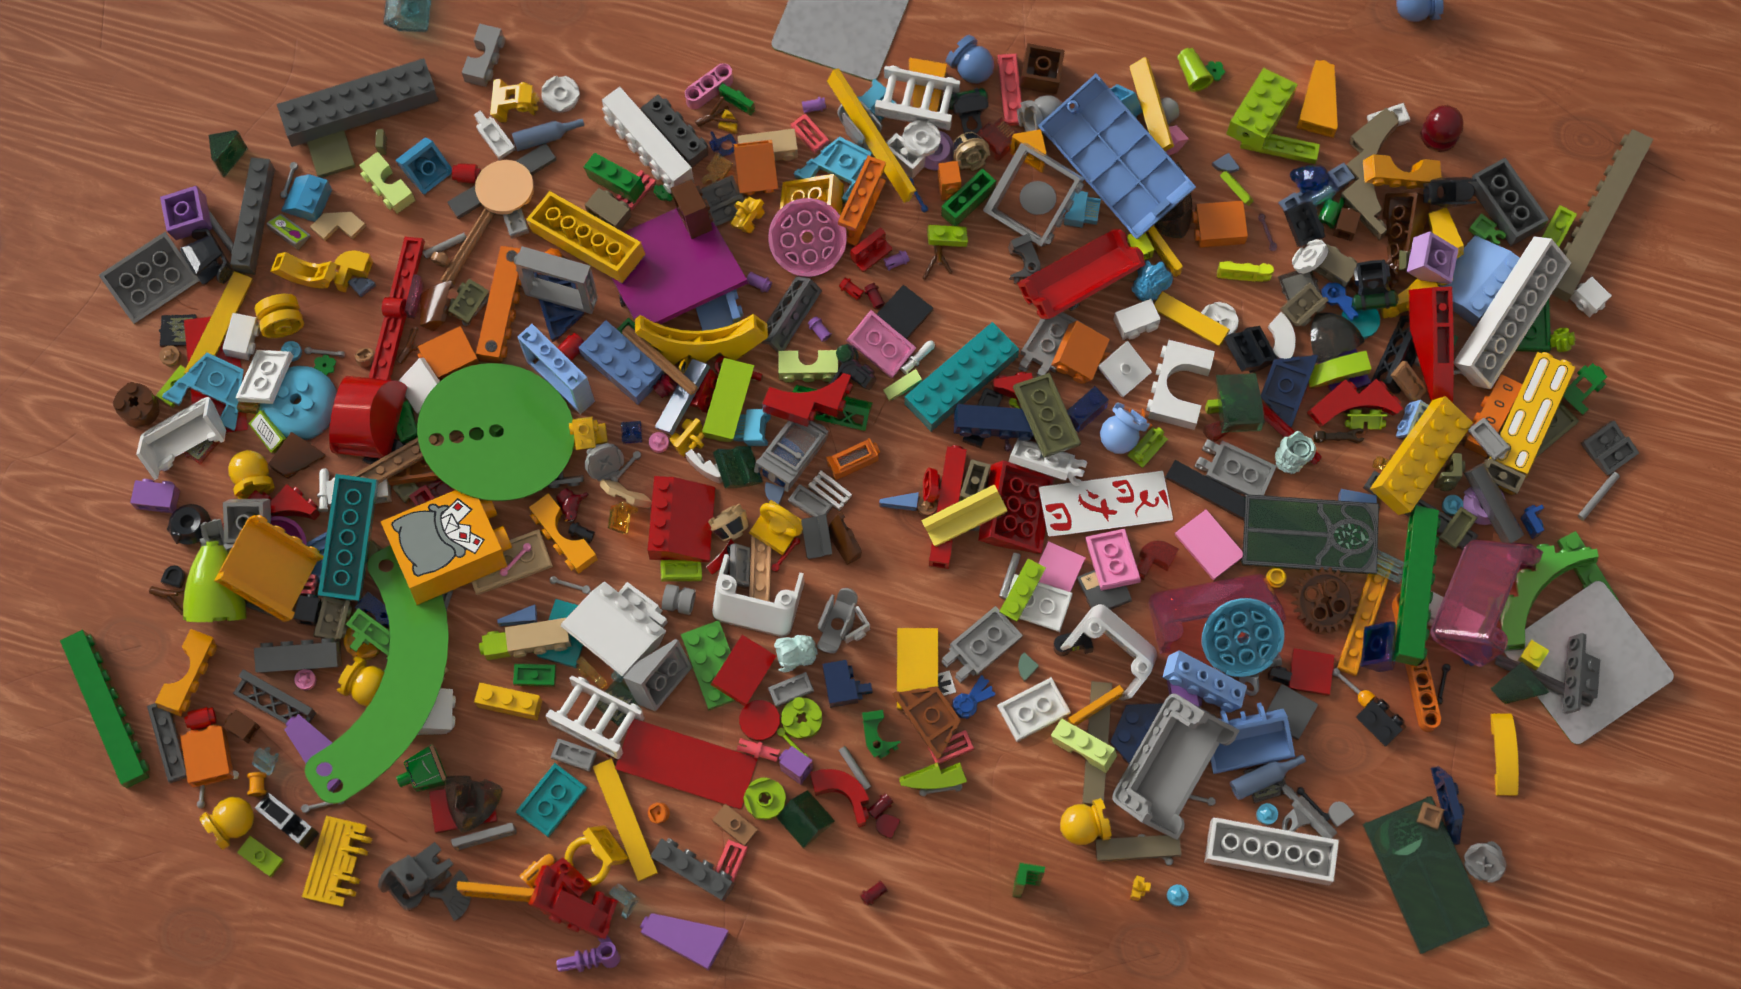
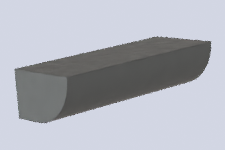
[1464,463,1524,544]

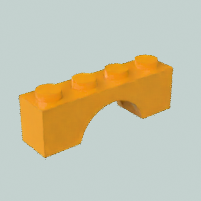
[1363,154,1442,189]
[529,493,598,574]
[155,629,217,716]

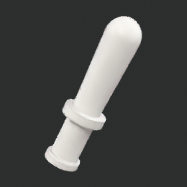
[900,340,935,375]
[317,468,330,512]

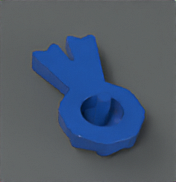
[1322,283,1361,321]
[952,675,995,719]

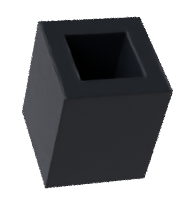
[294,594,321,626]

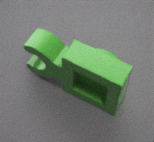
[1468,214,1506,246]

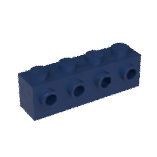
[954,404,1034,441]

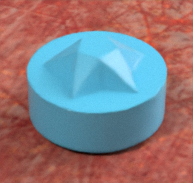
[281,341,302,362]
[1442,495,1463,516]
[1256,803,1278,825]
[1167,884,1188,907]

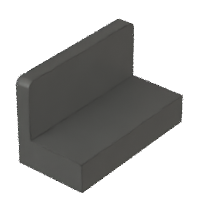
[801,514,832,559]

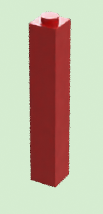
[929,445,967,569]

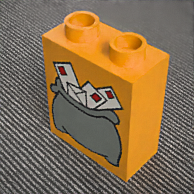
[381,490,512,605]

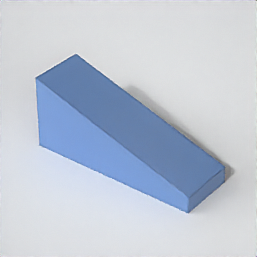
[1338,489,1377,507]
[879,492,919,511]
[497,604,537,626]

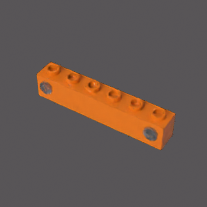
[476,246,521,364]

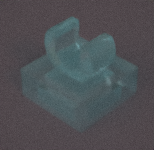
[252,747,279,776]

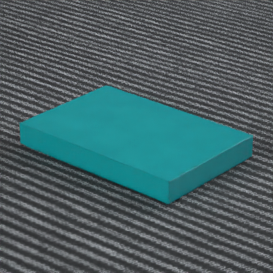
[536,599,584,668]
[516,763,588,838]

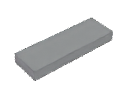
[451,823,517,850]

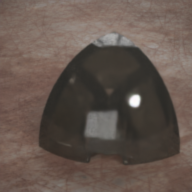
[1154,193,1192,238]
[1311,312,1365,363]
[445,776,503,833]

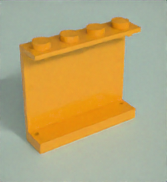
[214,515,323,622]

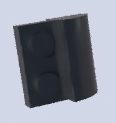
[1224,326,1277,373]

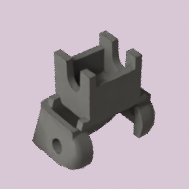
[378,842,453,911]

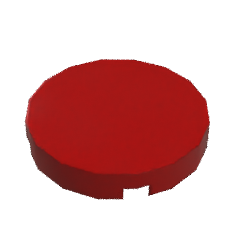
[739,700,780,741]

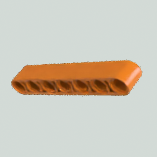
[1392,592,1441,732]

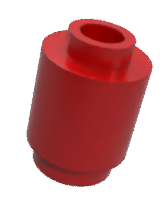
[452,163,481,183]
[557,333,584,361]
[184,707,217,730]

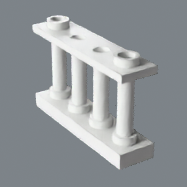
[875,66,960,130]
[546,675,644,760]

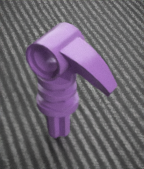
[556,935,620,972]

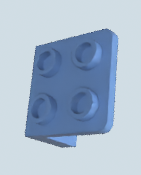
[696,289,744,331]

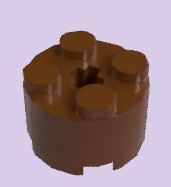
[113,382,160,428]

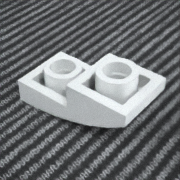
[685,449,723,483]

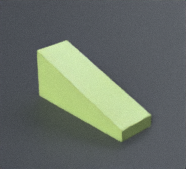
[883,369,922,401]

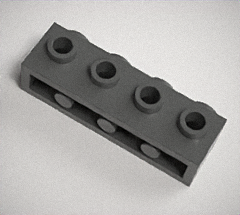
[641,94,708,168]
[254,638,342,673]
[650,838,736,902]

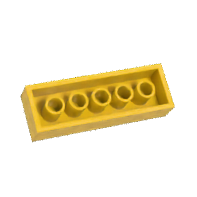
[526,191,645,283]
[1370,396,1473,515]

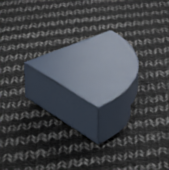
[1212,153,1240,173]
[348,278,376,297]
[765,482,785,505]

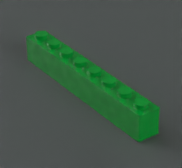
[1393,505,1441,666]
[60,630,150,789]

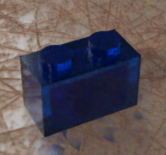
[1067,386,1109,433]

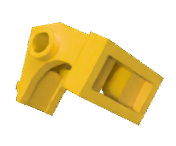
[490,79,539,123]
[569,416,608,450]

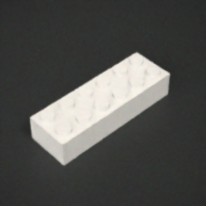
[602,87,694,194]
[1204,817,1339,885]

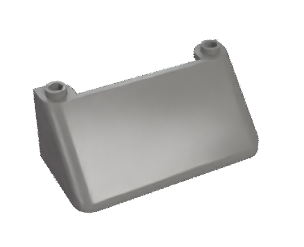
[1112,694,1240,840]

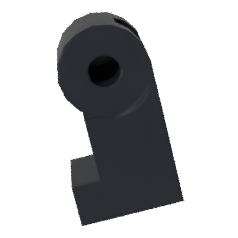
[1053,632,1093,656]

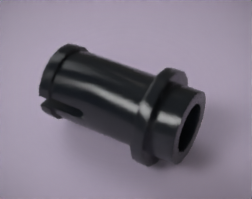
[568,522,595,544]

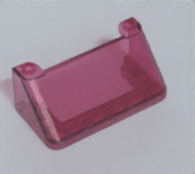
[1430,540,1543,667]
[1149,574,1286,654]

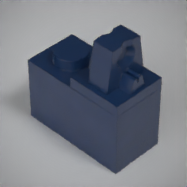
[823,660,873,708]

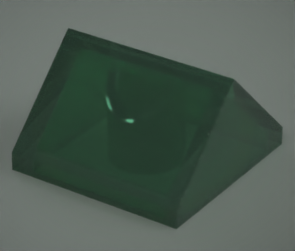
[208,130,248,178]
[776,790,835,849]

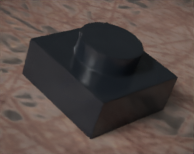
[1267,666,1292,685]

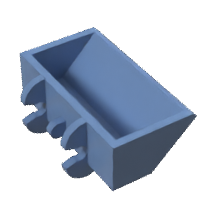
[1210,703,1295,774]

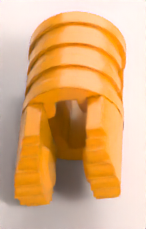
[519,854,555,888]

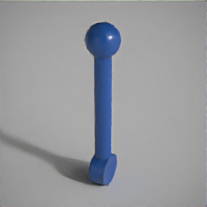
[909,178,928,212]

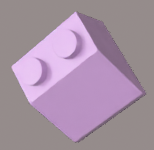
[1407,232,1459,284]

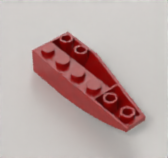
[1408,286,1454,403]

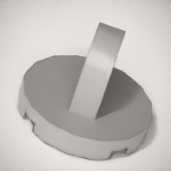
[585,443,624,481]
[1464,841,1507,882]

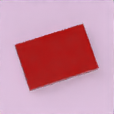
[710,634,776,706]
[429,780,498,833]

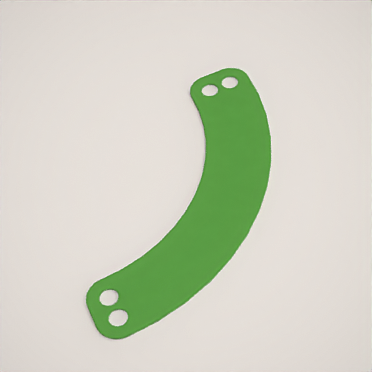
[305,545,449,804]

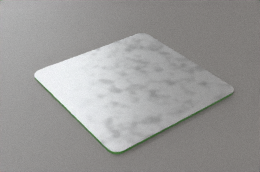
[772,0,909,81]
[1503,581,1674,744]

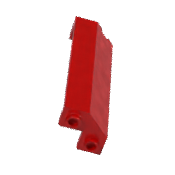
[1017,229,1146,319]

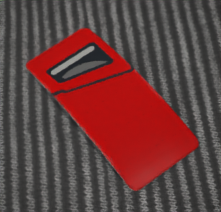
[706,539,735,575]

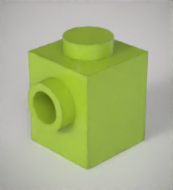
[479,631,511,660]

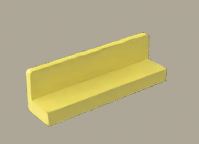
[921,484,1007,547]

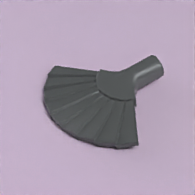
[430,870,471,921]

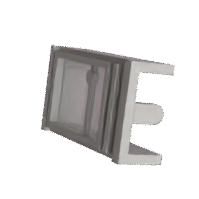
[754,421,828,492]

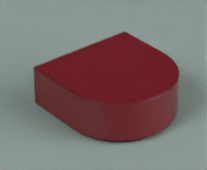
[876,814,900,839]

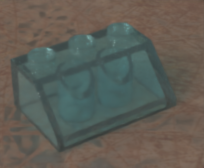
[383,0,431,32]

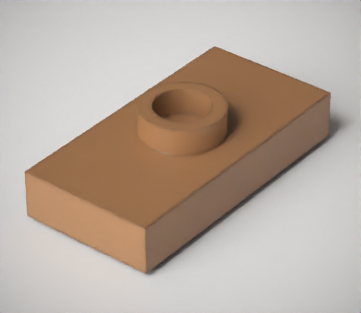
[1391,361,1427,402]
[712,804,758,846]

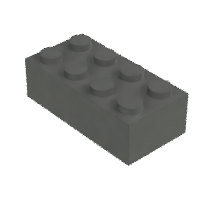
[1469,158,1549,246]

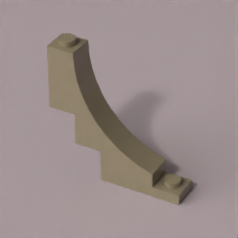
[1340,108,1399,241]

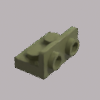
[448,279,489,324]

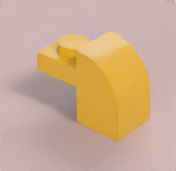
[334,251,373,292]

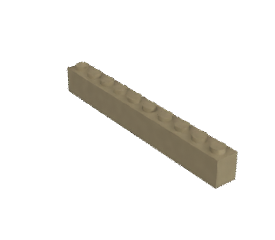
[1551,129,1653,302]

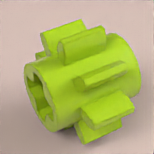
[1550,328,1575,352]

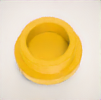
[1266,568,1287,588]

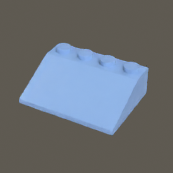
[1438,236,1520,327]

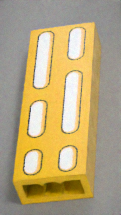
[1490,352,1575,479]

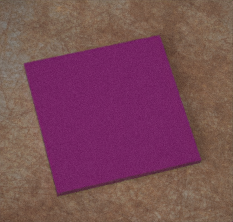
[611,208,748,324]

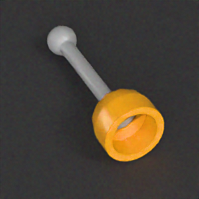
[1332,668,1376,708]

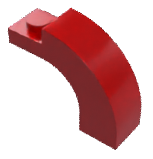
[810,769,869,828]

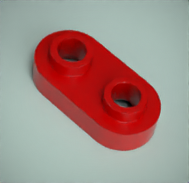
[923,467,941,503]

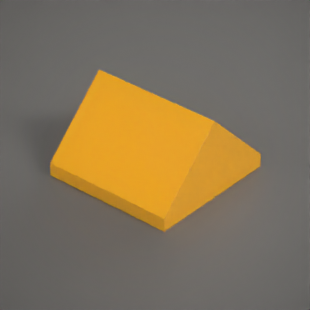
[1010,129,1046,173]

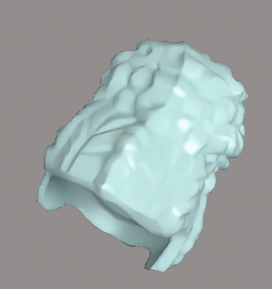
[1275,431,1316,474]
[774,635,818,673]

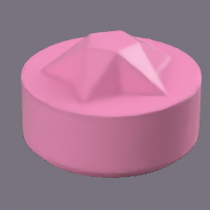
[649,432,669,453]
[294,669,317,691]

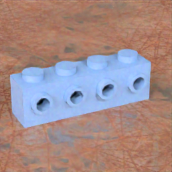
[1163,650,1247,713]

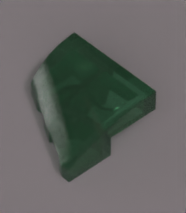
[1491,662,1549,704]

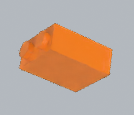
[734,139,778,195]
[1192,201,1248,247]
[1051,321,1110,384]
[417,326,479,381]
[180,725,234,788]

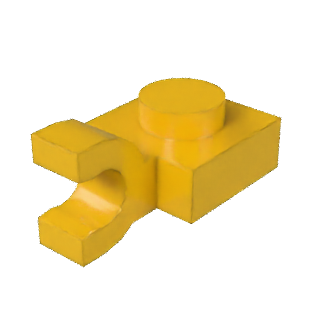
[1130,876,1151,901]

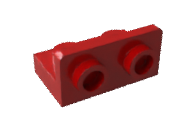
[851,227,892,272]
[689,369,718,413]
[550,857,592,899]

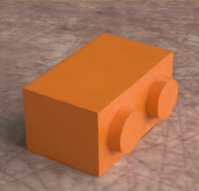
[938,161,961,201]

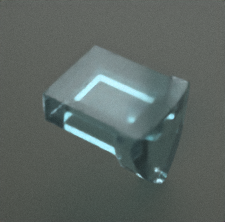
[609,884,640,920]

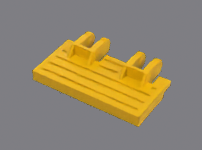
[302,816,372,907]

